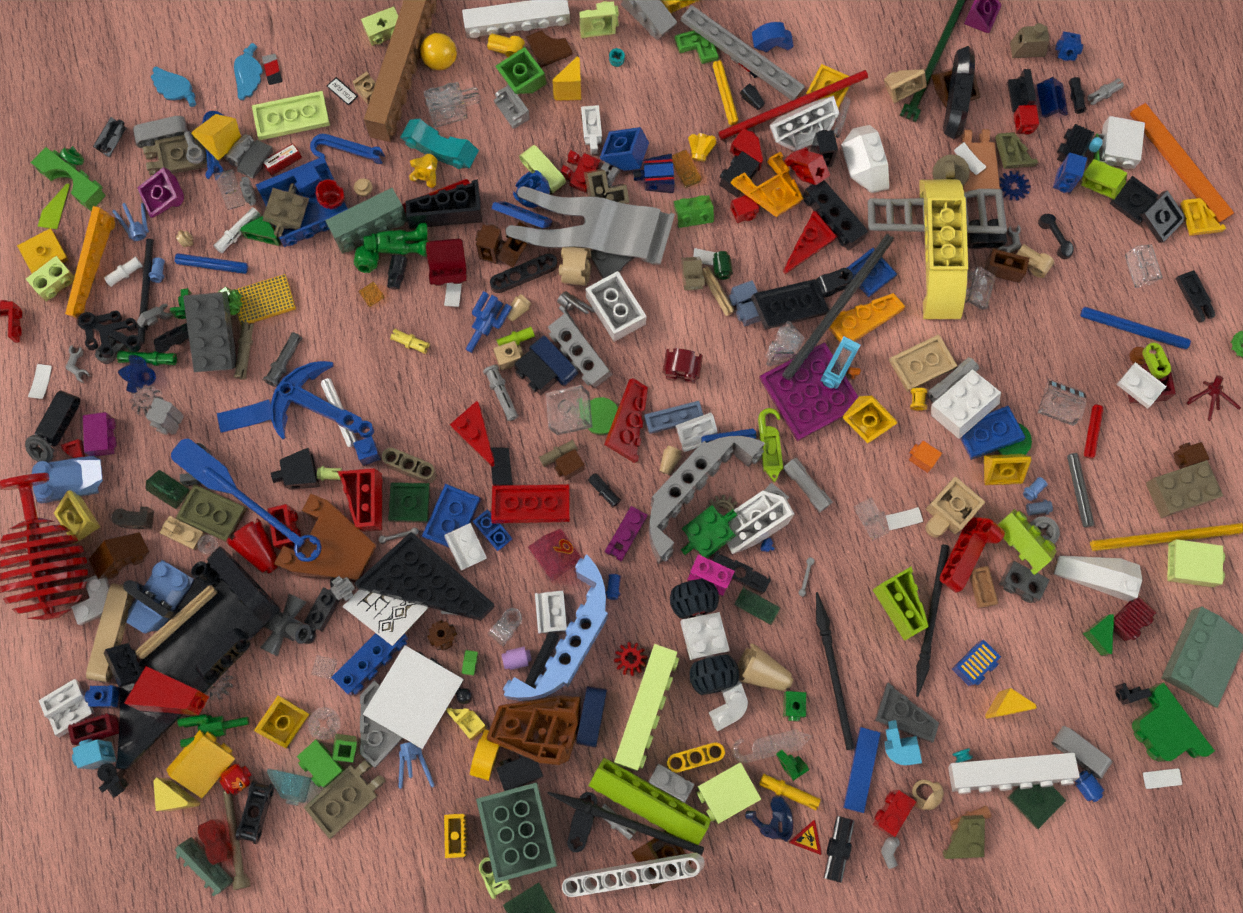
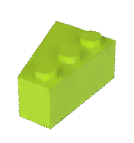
[873,566,929,641]

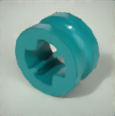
[609,48,625,67]
[952,748,973,763]

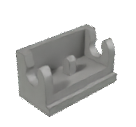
[494,85,530,129]

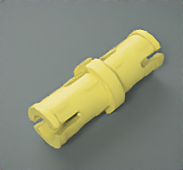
[390,329,430,354]

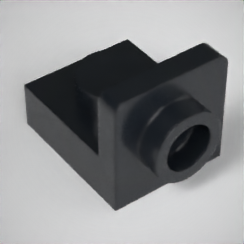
[1115,683,1152,705]

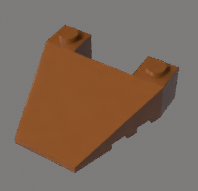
[274,493,376,581]

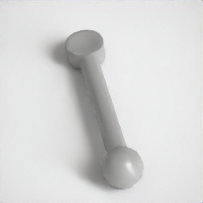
[378,528,419,544]
[799,557,814,597]

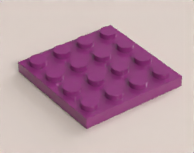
[759,342,858,441]

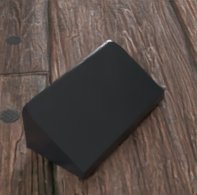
[491,447,513,486]

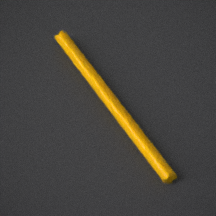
[1090,523,1243,551]

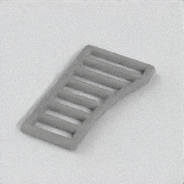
[867,189,1007,234]

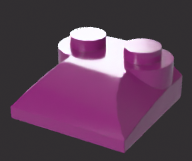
[137,167,184,218]

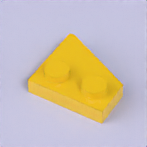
[1180,198,1226,236]

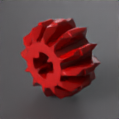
[614,642,648,676]

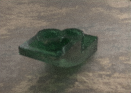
[734,587,781,625]

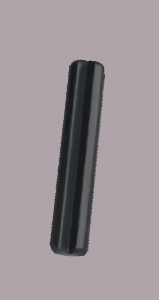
[525,632,559,689]

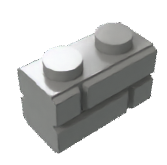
[146,398,184,435]
[648,764,694,803]

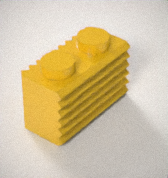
[444,814,468,858]

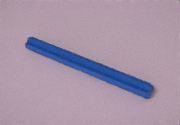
[1080,307,1191,349]

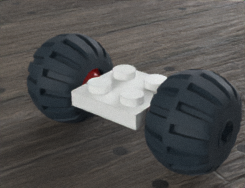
[670,579,739,695]

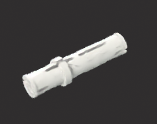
[213,207,261,254]

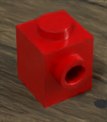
[730,195,760,224]

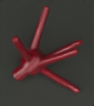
[1186,375,1241,421]

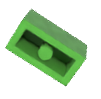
[297,739,345,788]

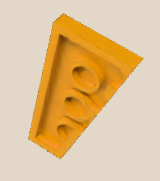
[823,293,905,342]

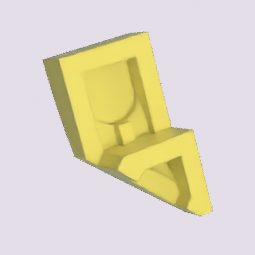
[446,708,487,741]

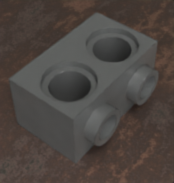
[999,561,1050,603]

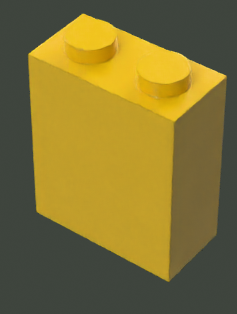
[166,730,235,798]

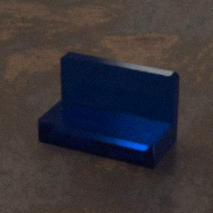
[1036,77,1068,118]

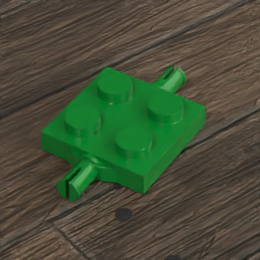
[680,505,738,558]

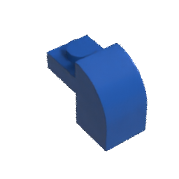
[752,22,793,53]

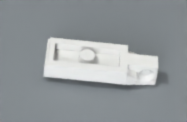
[581,105,602,155]

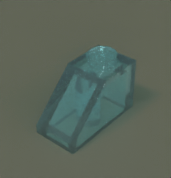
[267,769,312,806]

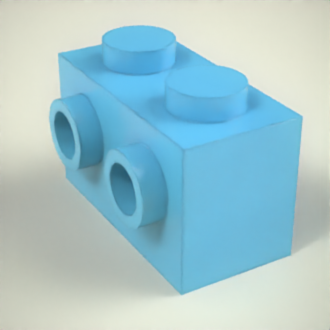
[72,739,116,770]

